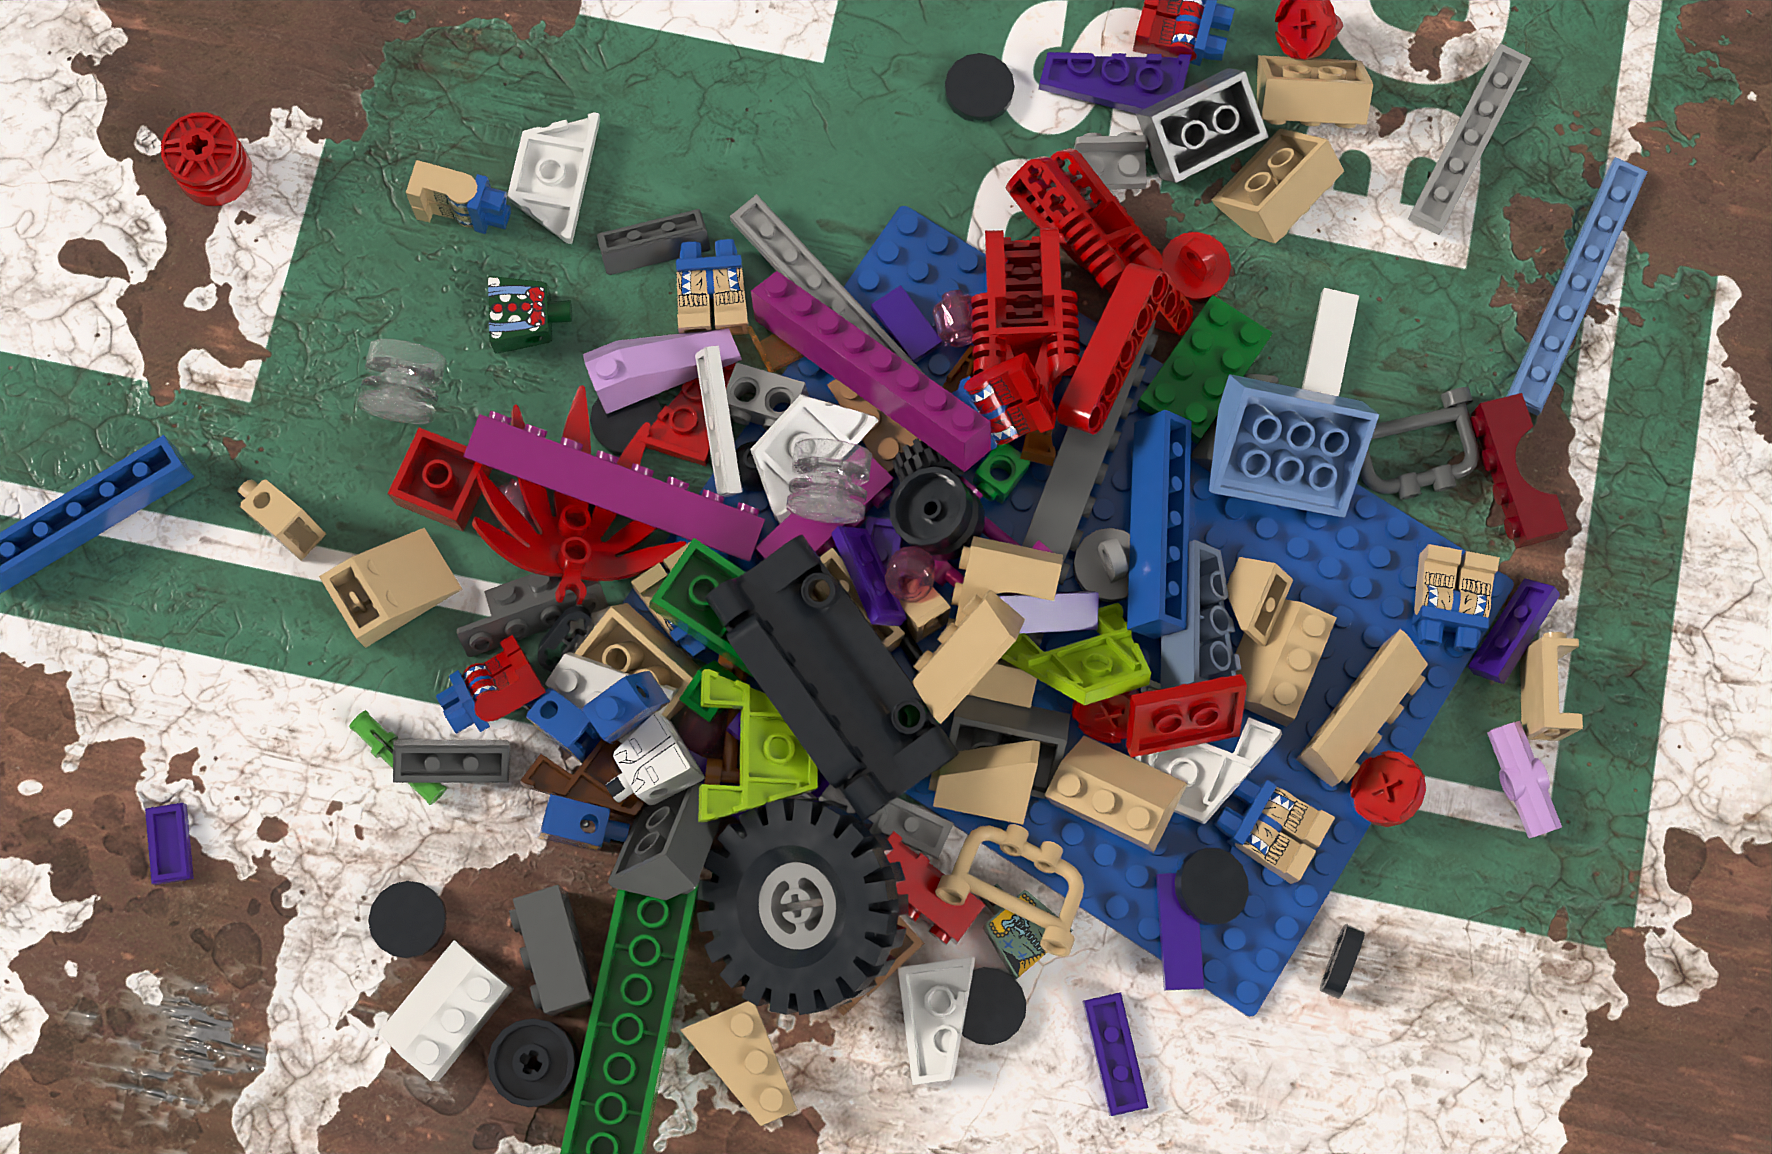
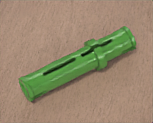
[349,710,447,805]

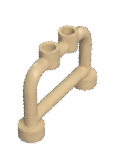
[935,824,1084,957]

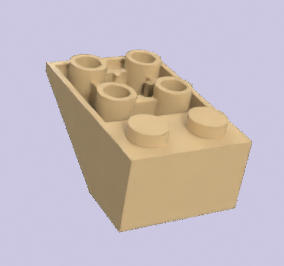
[319,528,463,648]

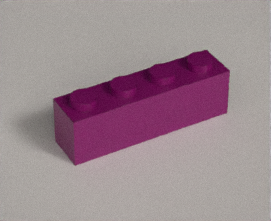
[755,447,894,562]

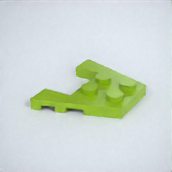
[1001,603,1151,705]
[698,669,818,822]

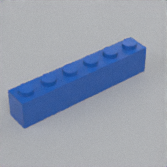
[1127,410,1192,639]
[0,435,194,594]

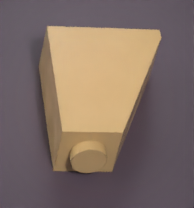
[928,740,1040,825]

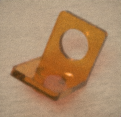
[746,326,804,373]

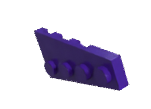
[1038,52,1191,113]

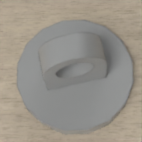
[1073,528,1130,603]

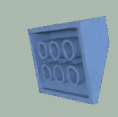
[1209,374,1380,518]

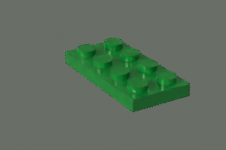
[1137,295,1273,444]

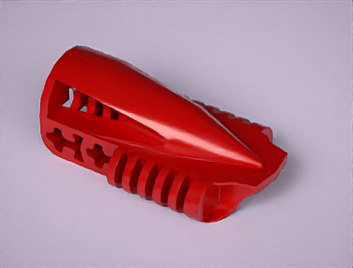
[1005,148,1163,294]
[971,228,1081,400]

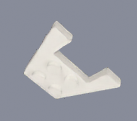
[1135,680,1282,824]

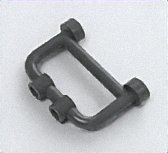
[1360,387,1480,500]

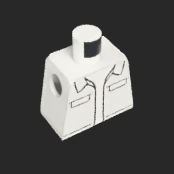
[606,711,705,805]

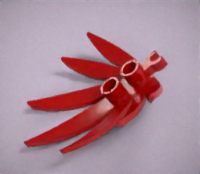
[472,385,686,605]

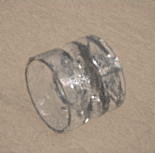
[357,339,446,424]
[786,438,872,523]

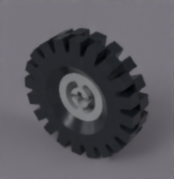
[697,798,909,1015]

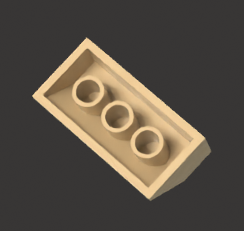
[1296,629,1428,787]

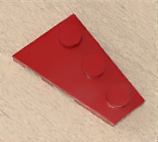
[636,363,736,466]

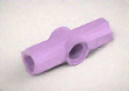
[1487,721,1562,839]

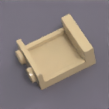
[1520,632,1583,741]

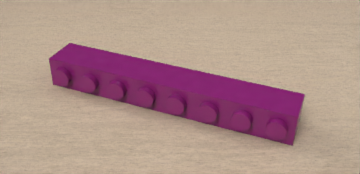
[751,271,991,472]
[463,411,765,562]

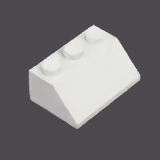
[378,940,514,1081]

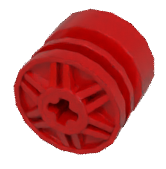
[161,112,252,206]

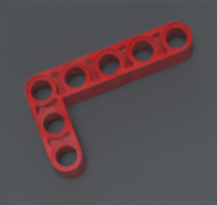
[1057,263,1193,435]

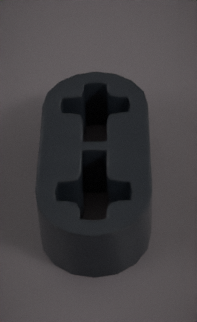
[538,606,594,672]
[1320,924,1365,999]

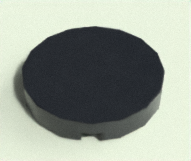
[945,53,1015,122]
[590,395,661,455]
[1175,848,1249,925]
[368,881,447,958]
[962,967,1026,1045]

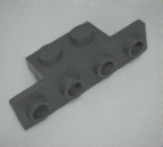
[456,573,608,657]

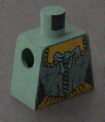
[980,884,1073,980]

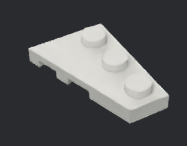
[545,652,679,743]
[898,957,975,1085]

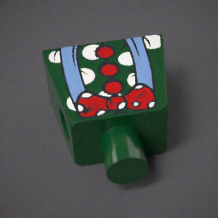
[488,276,572,354]

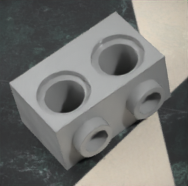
[726,363,809,431]

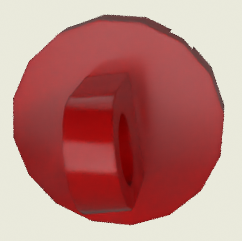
[1275,0,1343,60]
[1160,232,1231,302]
[1072,689,1139,743]
[1350,750,1426,827]

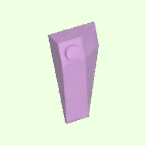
[583,328,742,414]

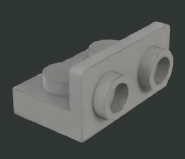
[1074,132,1147,190]

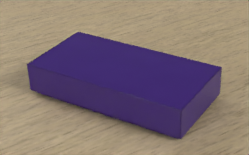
[871,285,943,363]
[145,803,194,885]

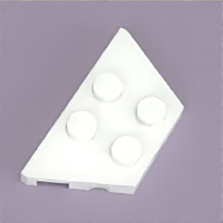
[507,112,600,244]
[750,394,879,524]

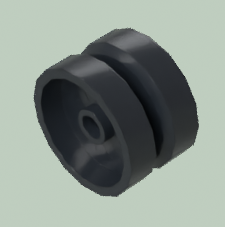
[890,466,985,562]
[487,1018,580,1107]

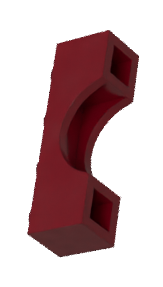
[1470,393,1568,549]

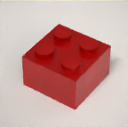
[388,427,493,532]

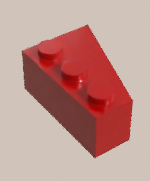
[886,831,986,945]

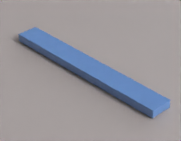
[1506,157,1648,416]

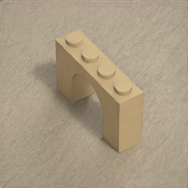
[946,536,1063,708]

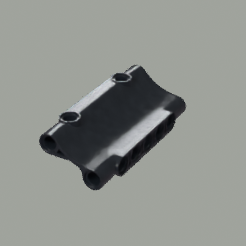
[705,534,959,821]

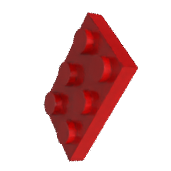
[1126,674,1247,758]

